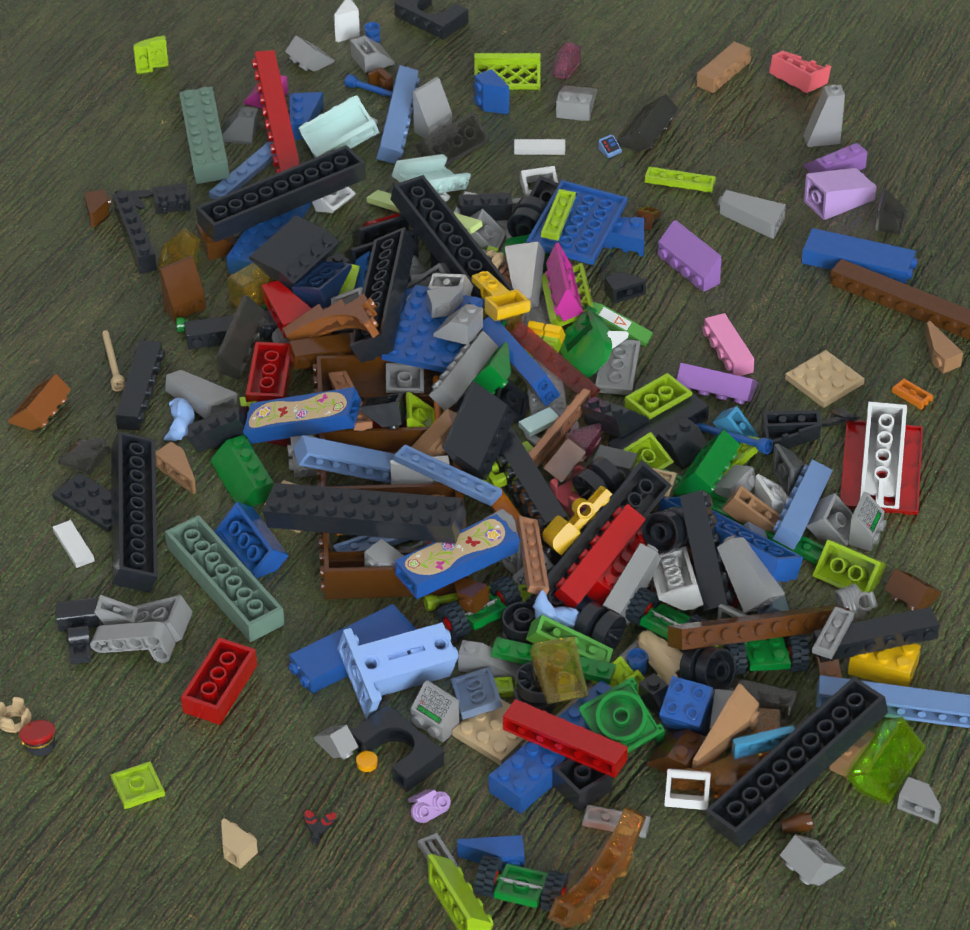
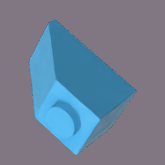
[713,406,759,444]

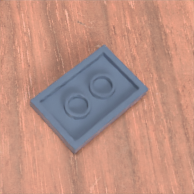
[451,666,503,719]

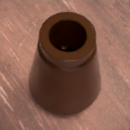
[780,811,814,834]

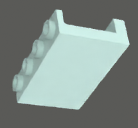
[299,95,379,158]
[392,154,471,193]

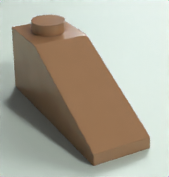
[925,321,963,374]
[155,442,196,494]
[722,485,780,533]
[829,731,879,778]

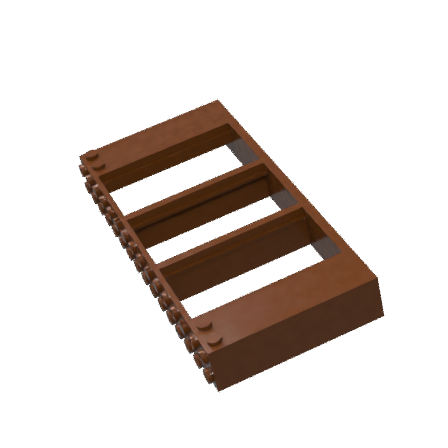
[313,355,470,599]

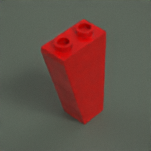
[261,280,311,338]

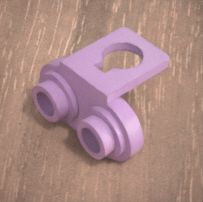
[408,790,451,823]

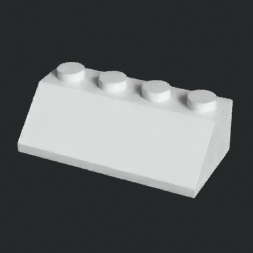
[653,546,704,611]

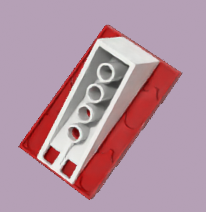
[840,402,923,515]

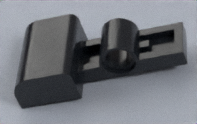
[56,597,99,664]

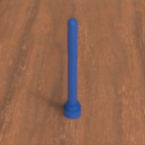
[345,74,392,98]
[696,423,773,454]

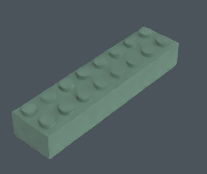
[179,87,230,184]
[165,515,284,642]

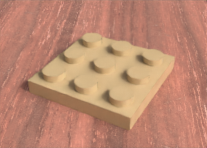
[785,350,865,408]
[452,698,526,765]

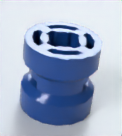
[364,22,381,43]
[627,648,648,675]

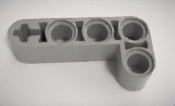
[90,621,175,663]

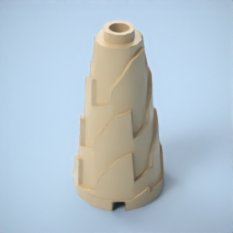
[638,631,683,685]

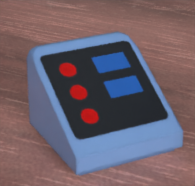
[598,134,622,158]

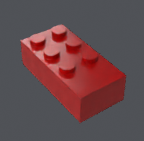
[246,342,293,402]
[181,638,258,725]

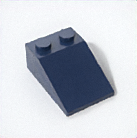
[291,261,352,309]

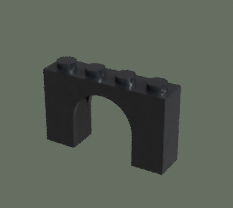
[394,0,468,40]
[350,705,444,792]

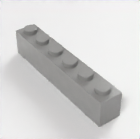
[429,331,498,411]

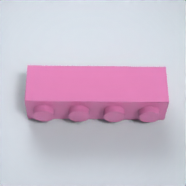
[702,313,754,376]

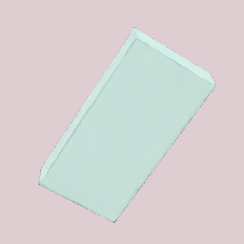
[519,407,558,437]

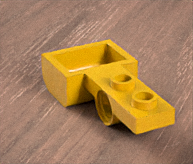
[472,271,530,321]
[542,485,612,556]

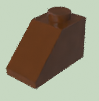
[84,189,111,227]
[454,577,490,614]

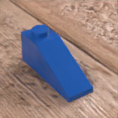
[457,835,525,871]

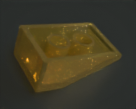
[530,636,589,704]

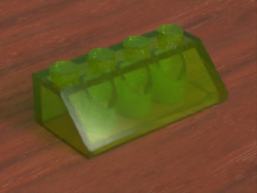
[846,717,926,805]

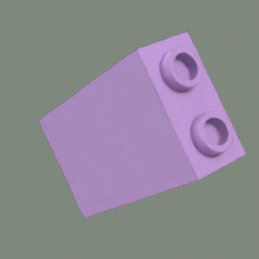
[804,168,876,220]

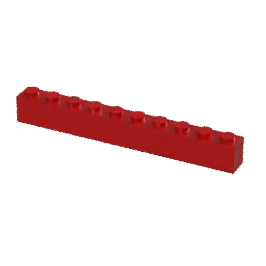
[252,50,300,174]

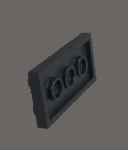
[52,472,111,532]

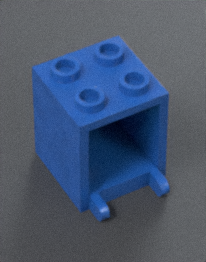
[659,676,715,737]

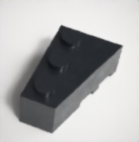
[761,410,822,456]

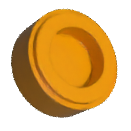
[356,751,378,772]

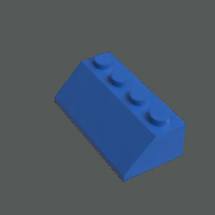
[214,502,289,579]

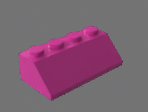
[545,242,583,321]

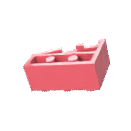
[769,51,831,93]

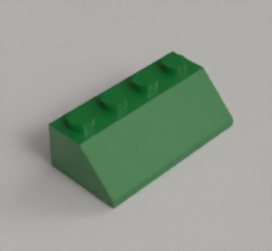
[673,429,740,495]
[210,435,274,507]

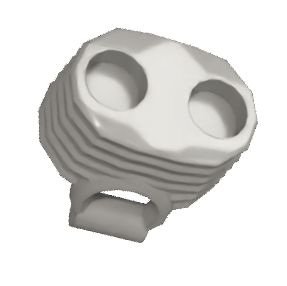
[834,583,878,623]

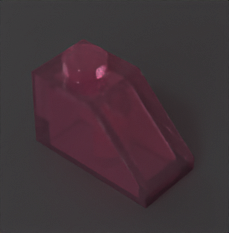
[552,42,581,80]
[571,423,602,462]

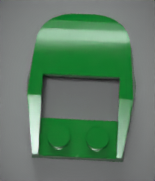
[560,305,612,378]

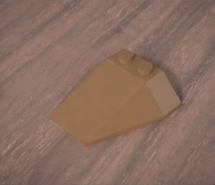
[691,684,760,771]

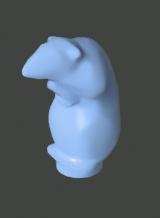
[164,398,194,441]
[533,590,579,628]

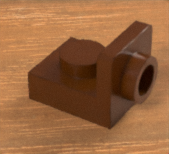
[368,67,393,91]
[636,206,662,230]

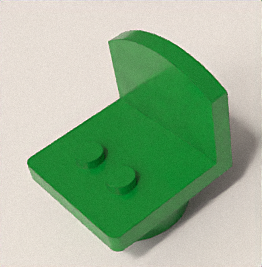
[579,677,665,754]

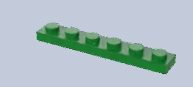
[491,637,616,685]

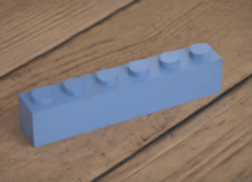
[293,435,395,484]
[773,459,833,550]

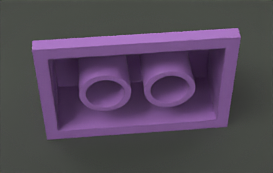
[804,143,867,173]

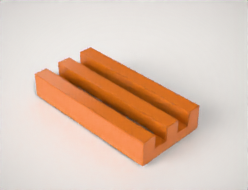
[892,379,933,410]

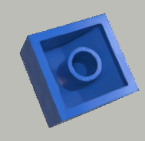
[473,69,509,114]

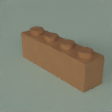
[697,41,751,93]
[412,409,457,457]

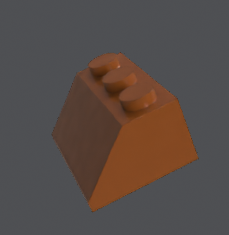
[7,374,71,431]

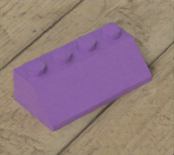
[658,220,722,292]
[677,363,758,404]

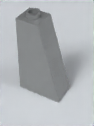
[803,85,845,147]
[718,190,786,239]
[505,242,545,308]
[165,370,238,419]
[717,536,785,613]
[603,543,661,626]

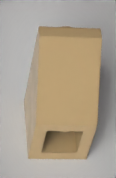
[221,818,258,869]

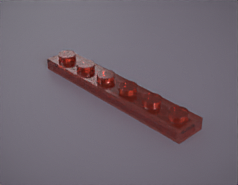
[510,321,601,398]

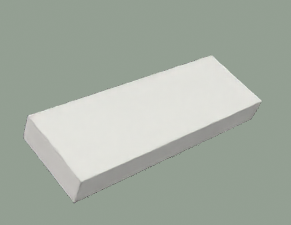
[514,139,565,155]
[53,520,95,568]

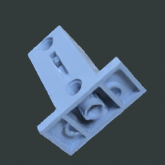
[338,623,458,720]

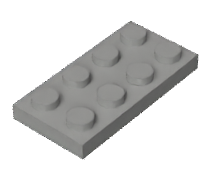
[595,340,640,395]

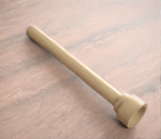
[102,330,126,392]

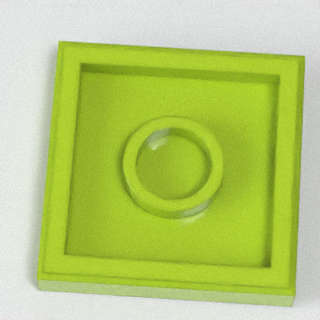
[110,761,165,809]

